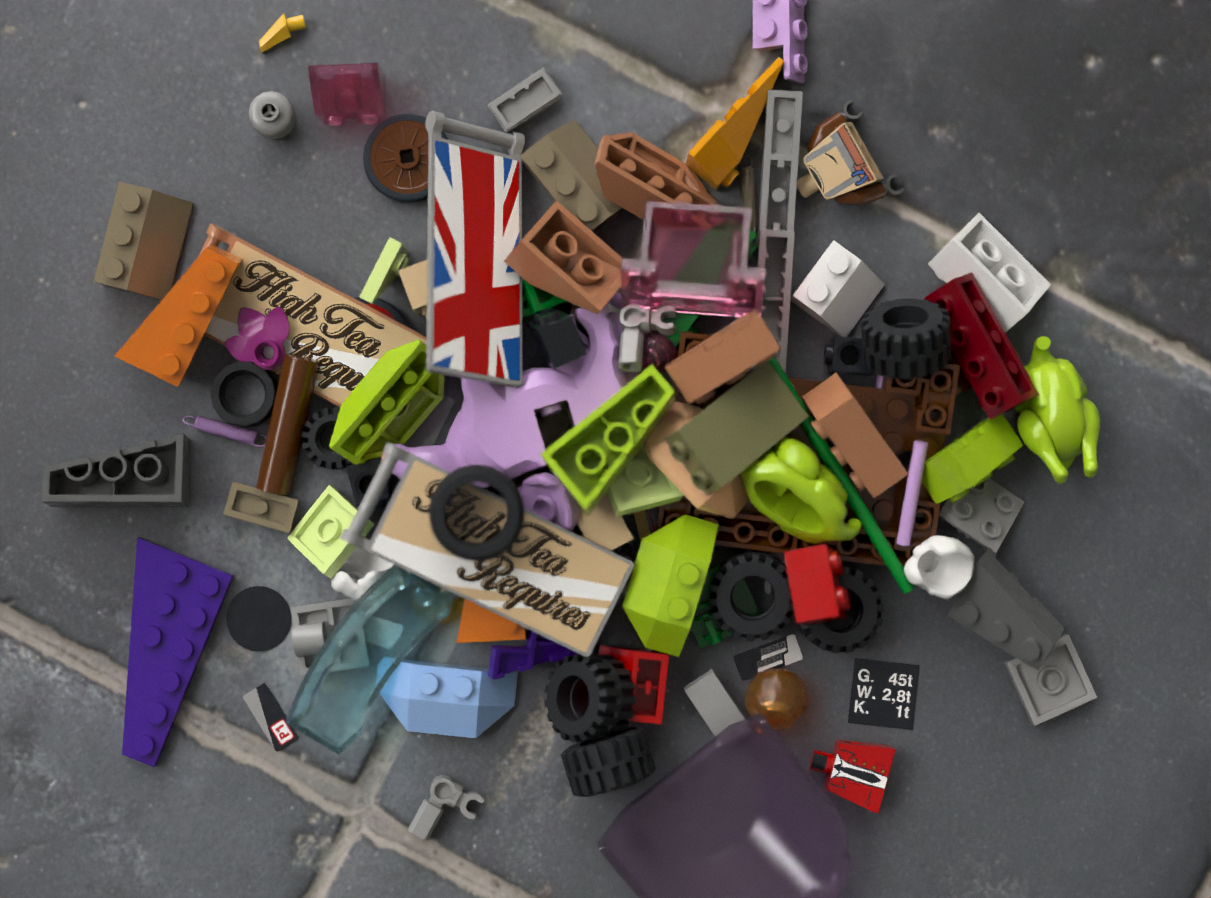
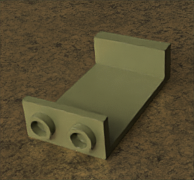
[665,361,809,495]

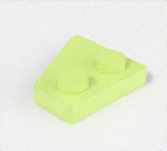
[359,237,410,304]

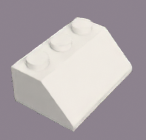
[928,213,1051,333]

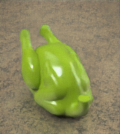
[1014,336,1101,484]
[741,436,862,544]

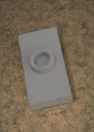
[487,67,563,134]

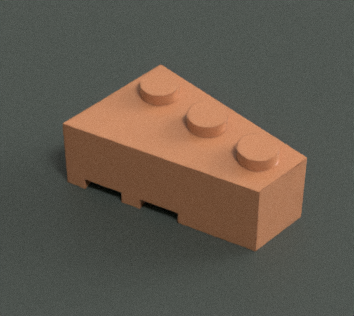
[665,309,781,404]
[802,373,908,498]

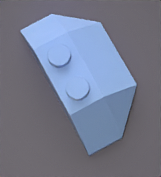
[378,657,518,738]

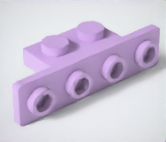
[753,0,808,84]

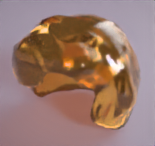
[745,668,809,734]

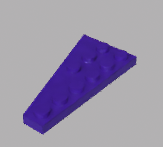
[122,537,234,767]

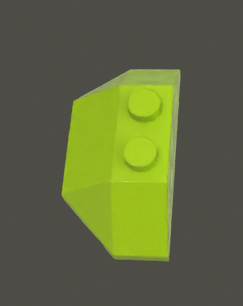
[329,339,444,466]
[622,514,719,657]

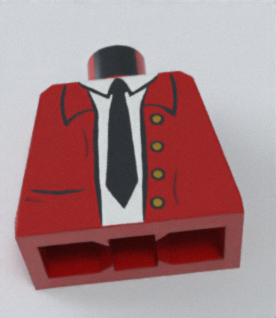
[809,740,896,813]

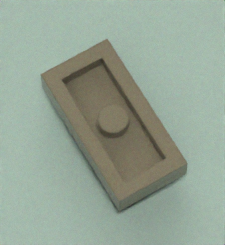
[223,482,301,533]

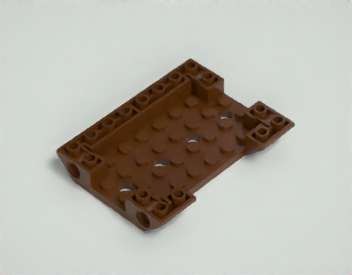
[656,331,960,567]

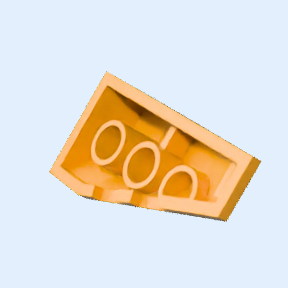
[686,57,784,191]

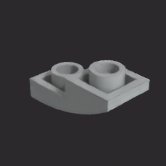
[683,669,753,749]

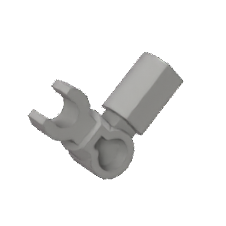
[618,304,677,372]
[408,775,484,841]

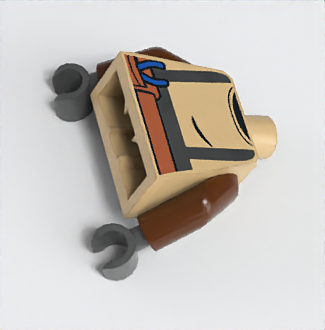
[797,100,904,205]

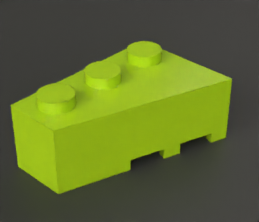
[922,414,1023,504]

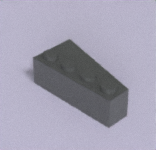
[42,433,191,507]

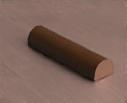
[256,353,320,495]

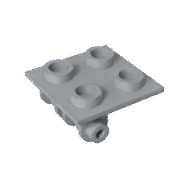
[939,478,1024,554]

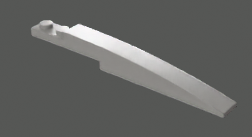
[750,90,803,374]

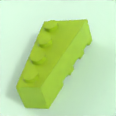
[540,365,676,516]

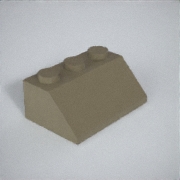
[520,119,625,234]
[93,181,194,300]

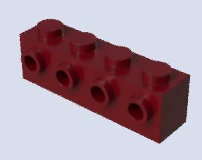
[924,273,1039,420]

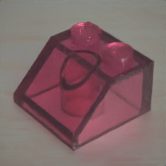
[308,63,387,125]

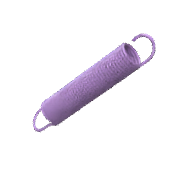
[182,415,267,447]

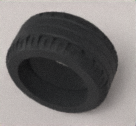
[429,465,524,561]

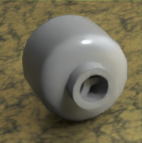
[248,91,296,139]

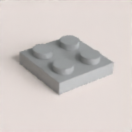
[1004,634,1097,726]

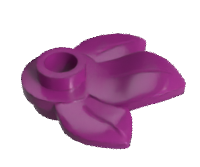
[225,307,290,370]

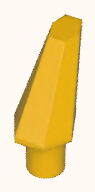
[259,13,306,53]

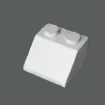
[790,240,885,337]

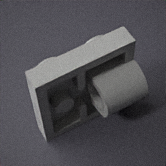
[290,598,370,676]

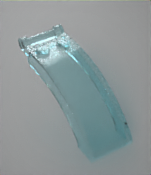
[286,565,459,755]

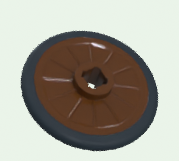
[363,113,448,202]

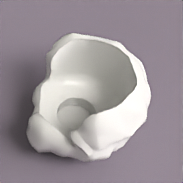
[904,536,975,599]
[331,547,398,602]

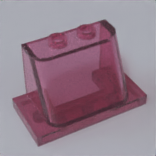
[621,201,765,317]

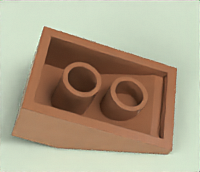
[504,201,635,315]

